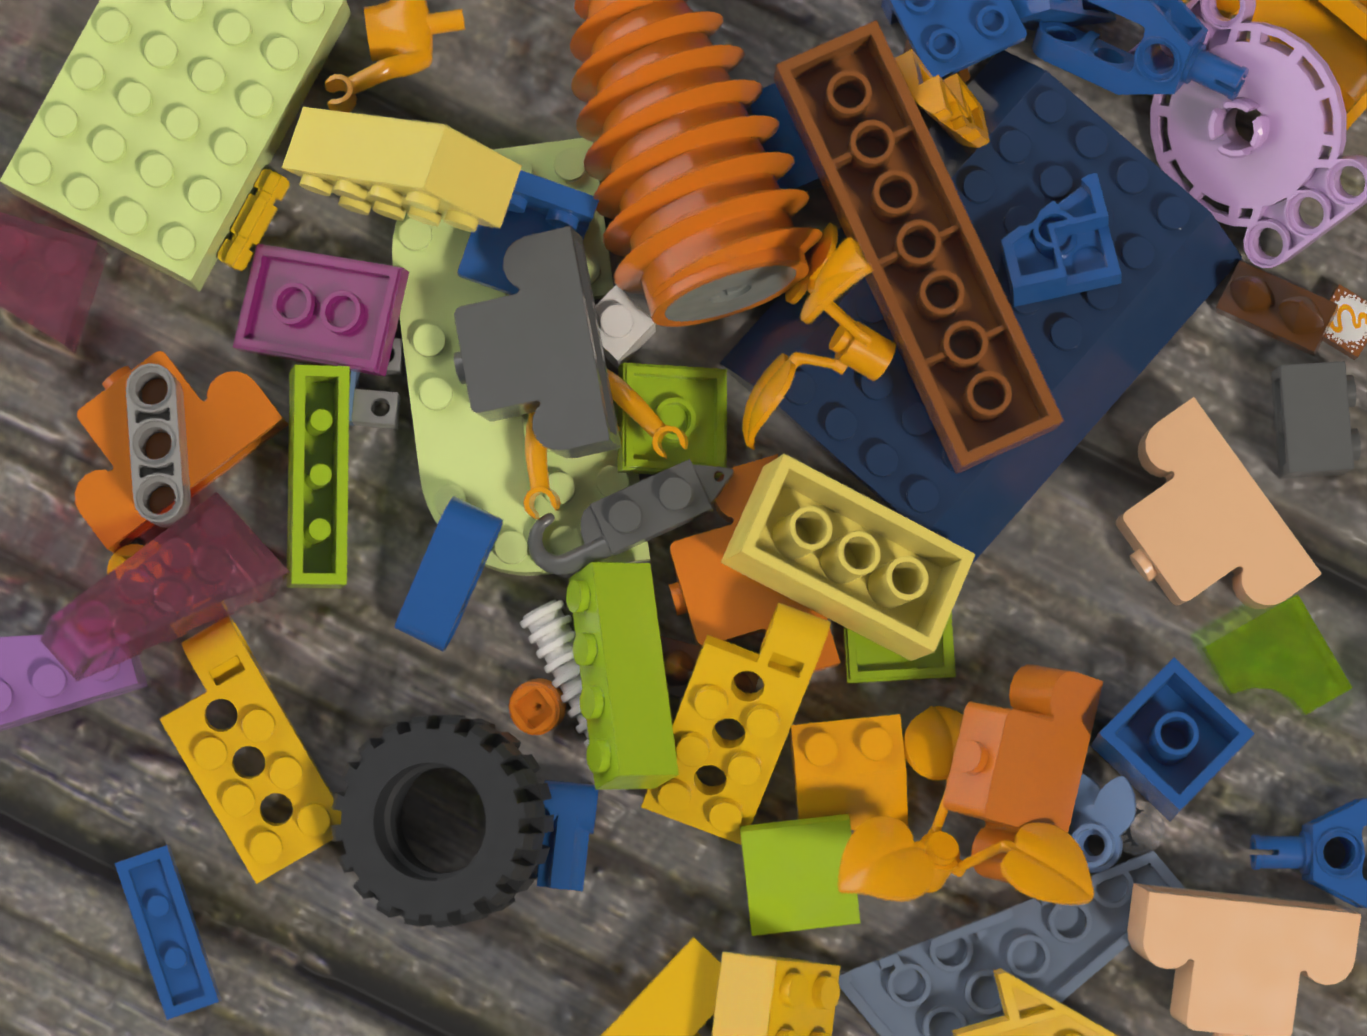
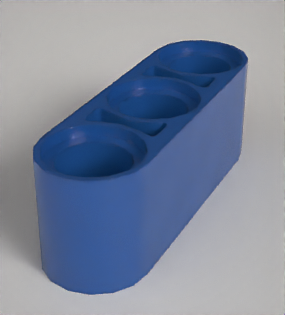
[394,496,504,652]

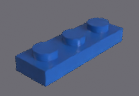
[115,845,222,1020]

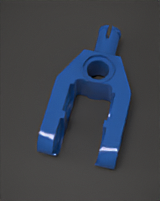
[1032,0,1249,101]
[1249,798,1367,908]

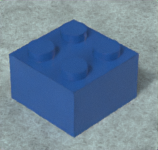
[1091,657,1255,822]

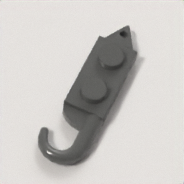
[527,459,734,575]

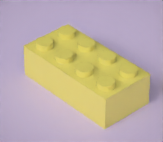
[282,107,522,232]
[721,454,976,661]

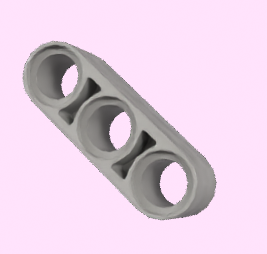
[126,363,191,528]

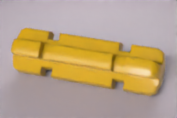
[217,169,290,271]

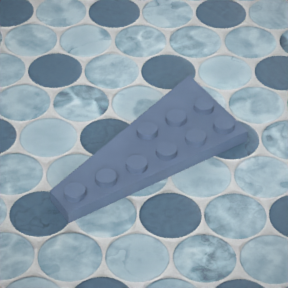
[839,851,1185,1036]

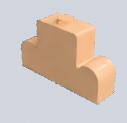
[1116,397,1322,609]
[1127,883,1361,1036]

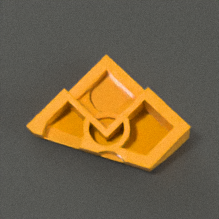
[895,49,990,148]

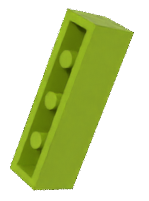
[286,365,350,589]
[566,562,679,790]

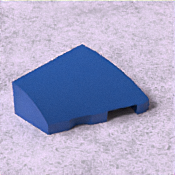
[1001,173,1121,307]

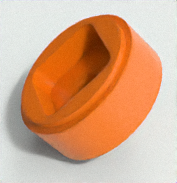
[509,678,566,735]

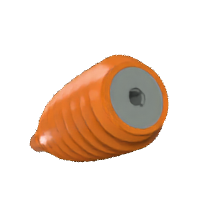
[570,0,823,327]

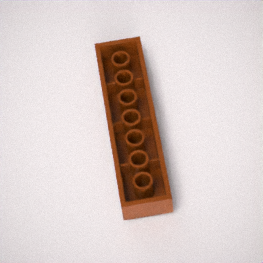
[774,20,1064,474]

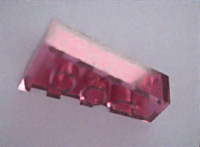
[0,212,108,354]
[40,492,289,682]

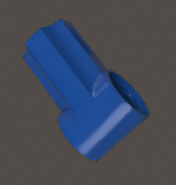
[537,779,599,891]

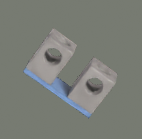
[349,338,404,429]

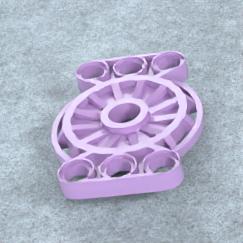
[1128,0,1367,268]

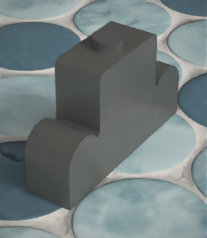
[454,226,621,458]

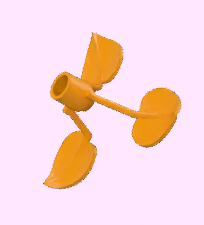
[743,223,896,450]
[838,706,1094,905]

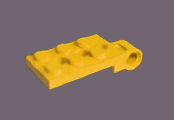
[641,602,831,845]
[159,615,342,884]

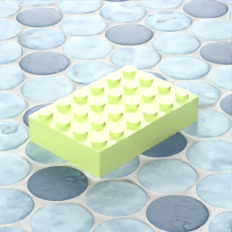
[0,0,351,292]

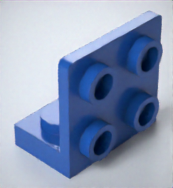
[881,0,1027,79]
[457,170,599,295]

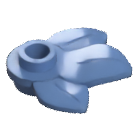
[1068,773,1136,873]

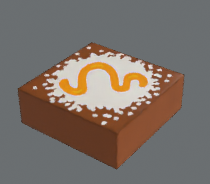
[1323,284,1367,360]

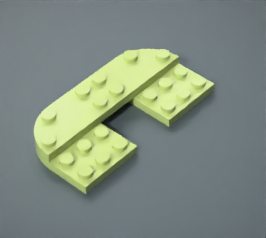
[392,138,650,576]

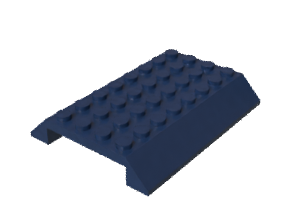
[719,50,1243,565]

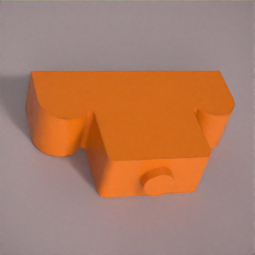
[75,351,289,553]
[668,454,840,673]
[943,664,1104,884]

